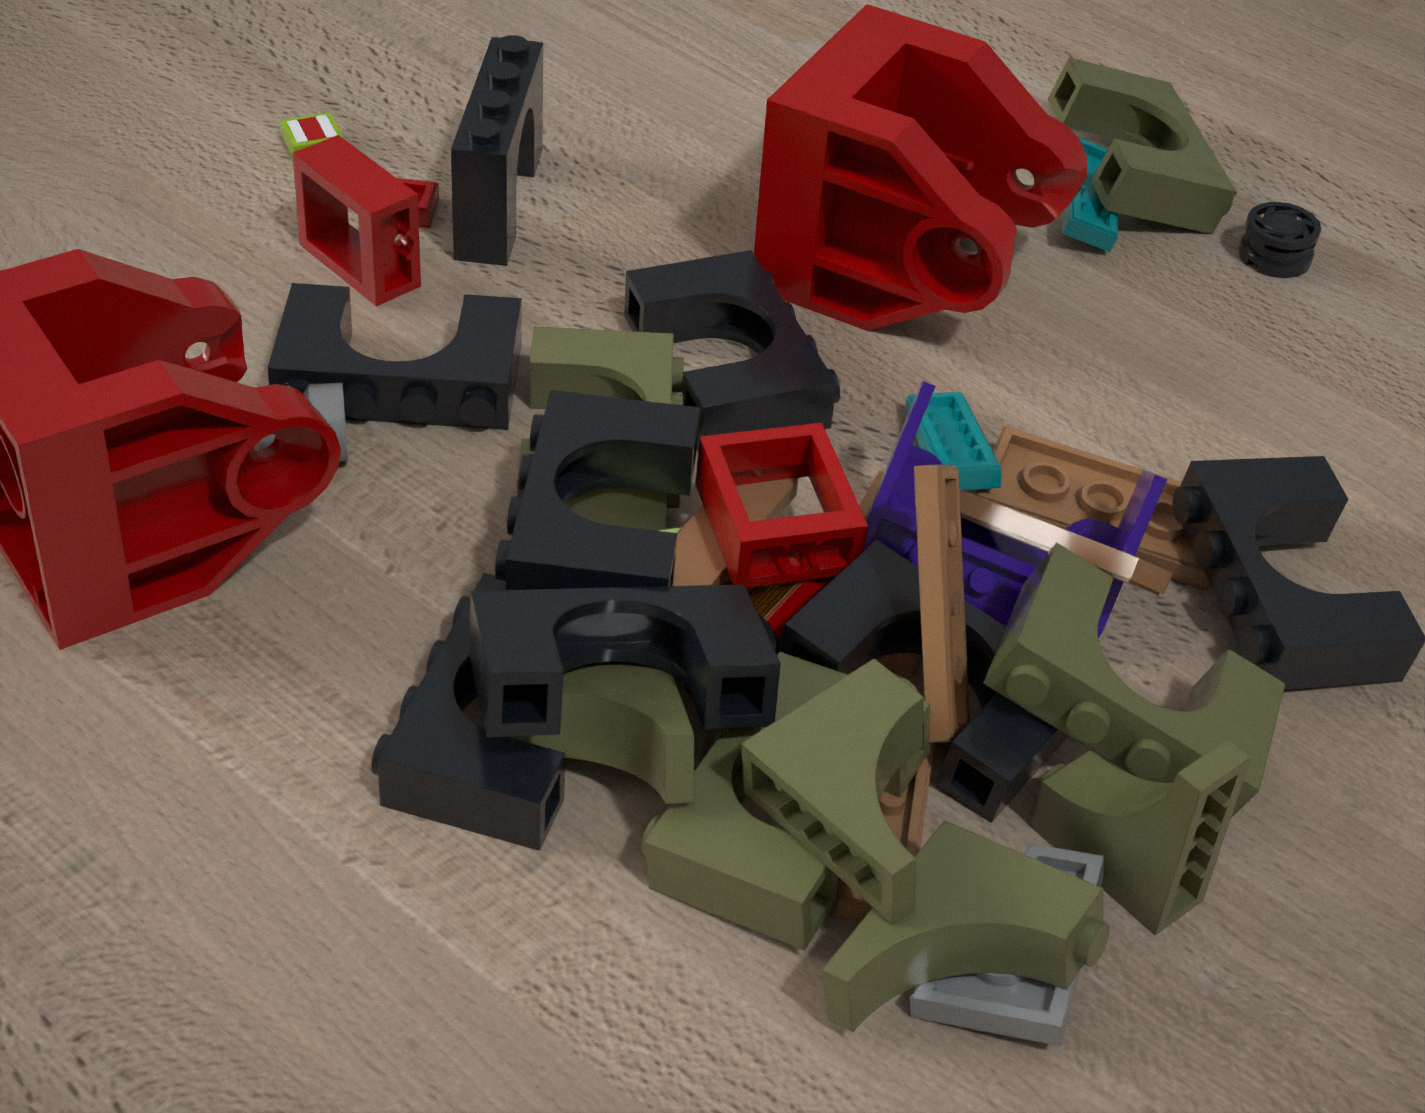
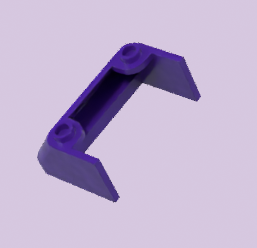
[864,381,1167,638]

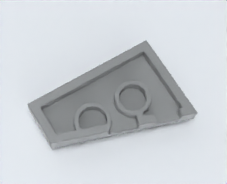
[909,844,1104,1046]

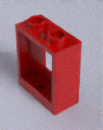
[292,135,421,306]
[695,423,868,588]

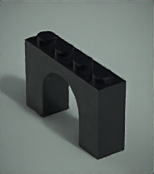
[451,35,543,266]
[624,250,840,451]
[267,283,522,430]
[495,390,700,590]
[1172,456,1425,690]
[776,540,1069,823]
[371,573,565,851]
[469,584,781,737]

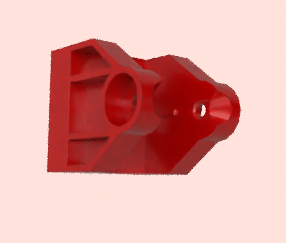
[754,4,1087,331]
[0,249,341,650]

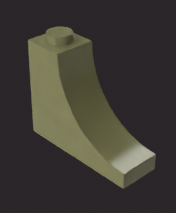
[741,659,924,924]
[510,662,694,804]
[1031,739,1251,935]
[822,820,1109,1032]

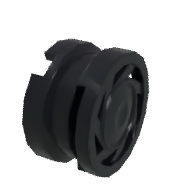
[1239,202,1321,278]

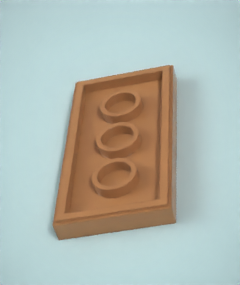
[975,426,1209,590]

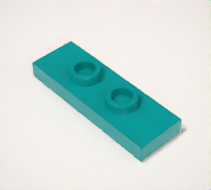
[1062,137,1118,252]
[905,392,1002,490]

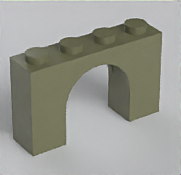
[1048,57,1237,234]
[517,326,684,531]
[983,543,1285,818]
[641,652,930,951]

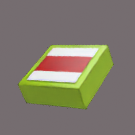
[280,112,344,157]

